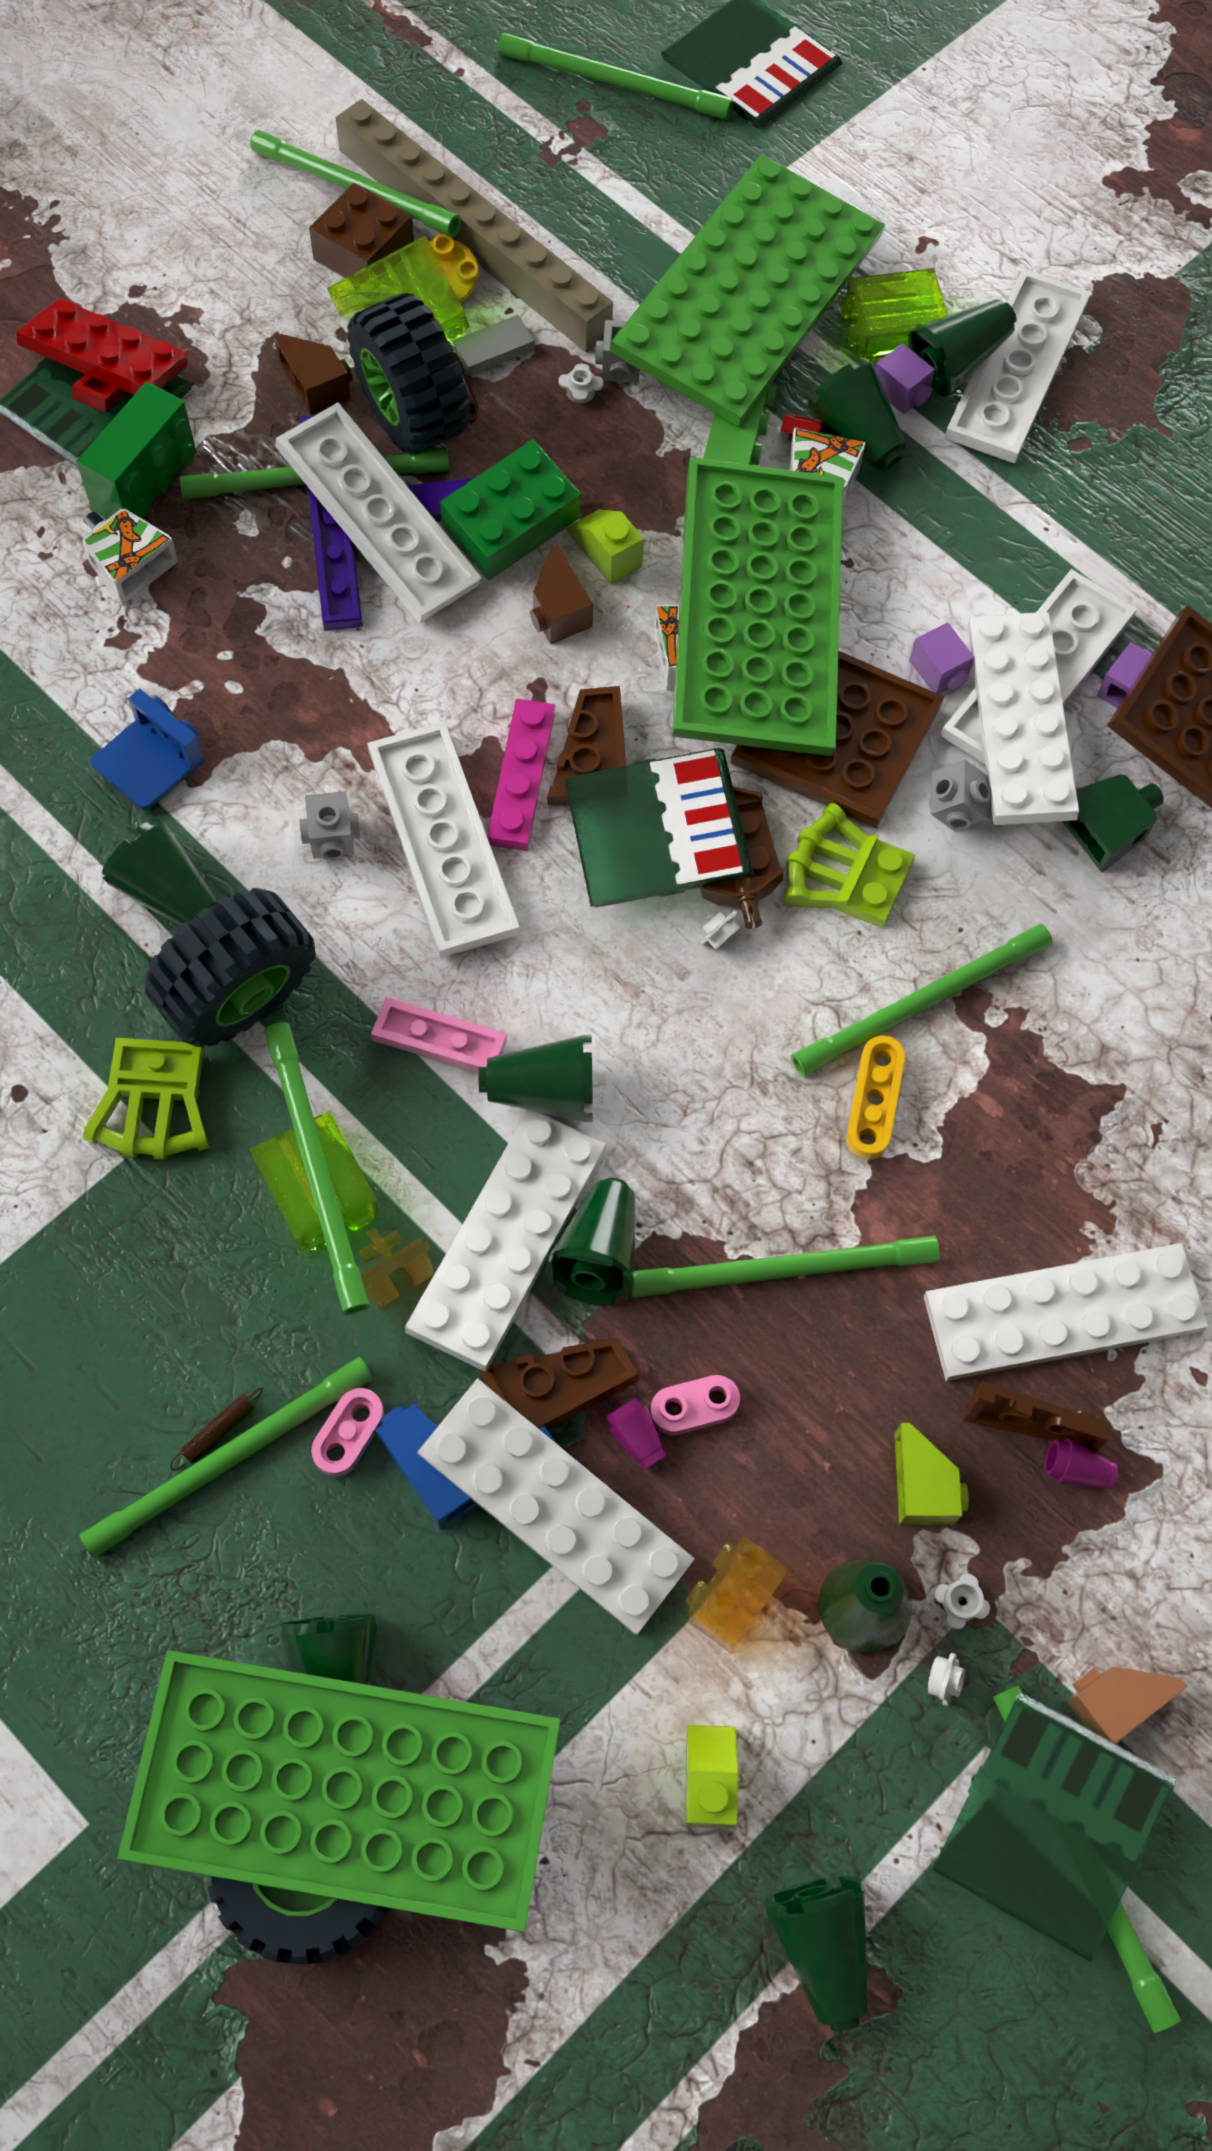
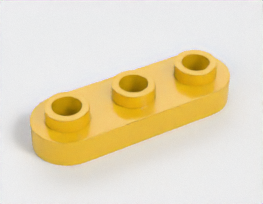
[846,1035,905,1159]

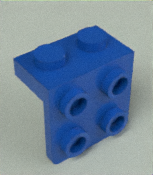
[91,688,204,811]

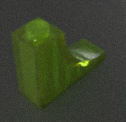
[327,236,470,341]

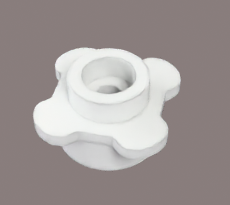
[558,363,603,403]
[699,910,740,950]
[934,1574,990,1629]
[928,1653,965,1706]

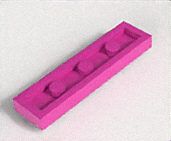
[487,699,555,851]

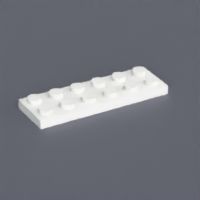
[945,268,1091,464]
[275,403,482,623]
[940,569,1137,765]
[968,612,1079,825]
[367,721,520,958]
[405,1110,606,1372]
[923,1243,1208,1381]
[417,1379,695,1635]

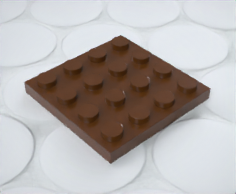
[1106,605,1212,808]
[730,650,944,829]

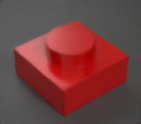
[72,374,126,413]
[781,413,823,441]

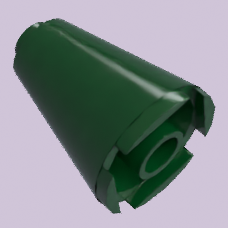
[908,299,1017,397]
[808,357,906,469]
[102,818,217,927]
[478,1035,593,1122]
[544,1178,636,1306]
[817,1558,912,1655]
[281,1614,377,1685]
[764,1876,868,2031]

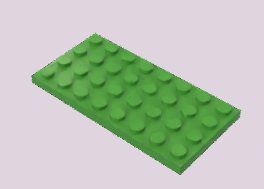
[609,154,885,427]
[672,457,843,756]
[117,1650,561,1932]

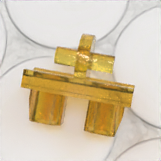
[358,1228,435,1308]

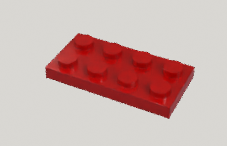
[16,298,188,395]

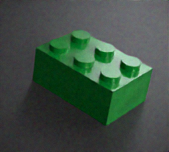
[76,381,196,519]
[440,439,581,580]

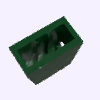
[1063,774,1164,873]

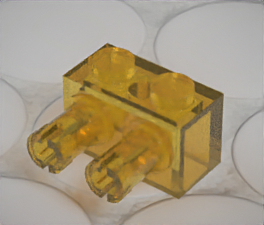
[684,1535,789,1654]

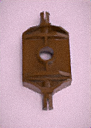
[698,764,784,929]

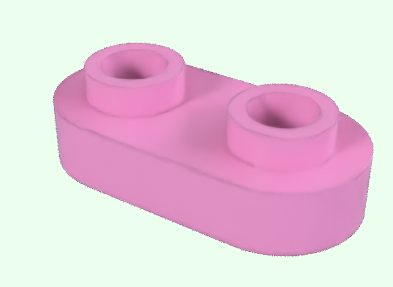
[650,1375,740,1436]
[311,1388,384,1477]

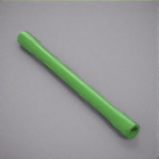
[498,32,733,120]
[250,130,461,237]
[180,448,450,500]
[791,924,1052,1077]
[264,1022,370,1315]
[631,1236,940,1298]
[79,1356,374,1559]
[993,1685,1181,2033]

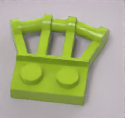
[784,803,915,928]
[83,1038,210,1160]

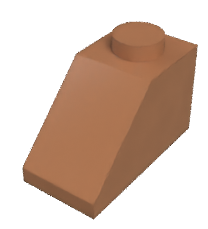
[1067,1666,1188,1749]

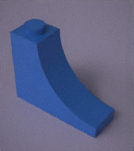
[376,1403,554,1530]

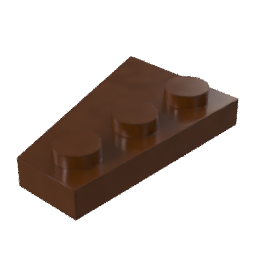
[547,686,629,805]
[477,1337,640,1430]
[963,1381,1111,1451]

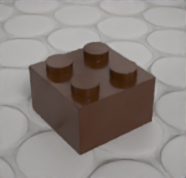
[309,182,415,293]

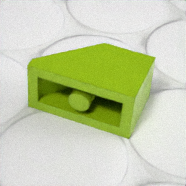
[567,509,644,584]
[895,1423,969,1525]
[684,1725,738,1829]

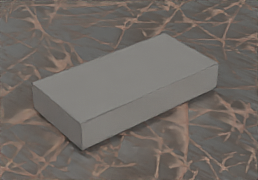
[452,315,535,376]

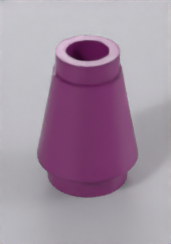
[605,1398,667,1470]
[1044,1438,1118,1489]

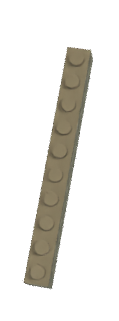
[335,99,613,353]

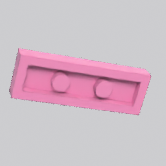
[371,997,507,1073]

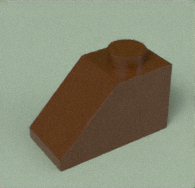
[274,334,353,415]
[530,545,593,644]

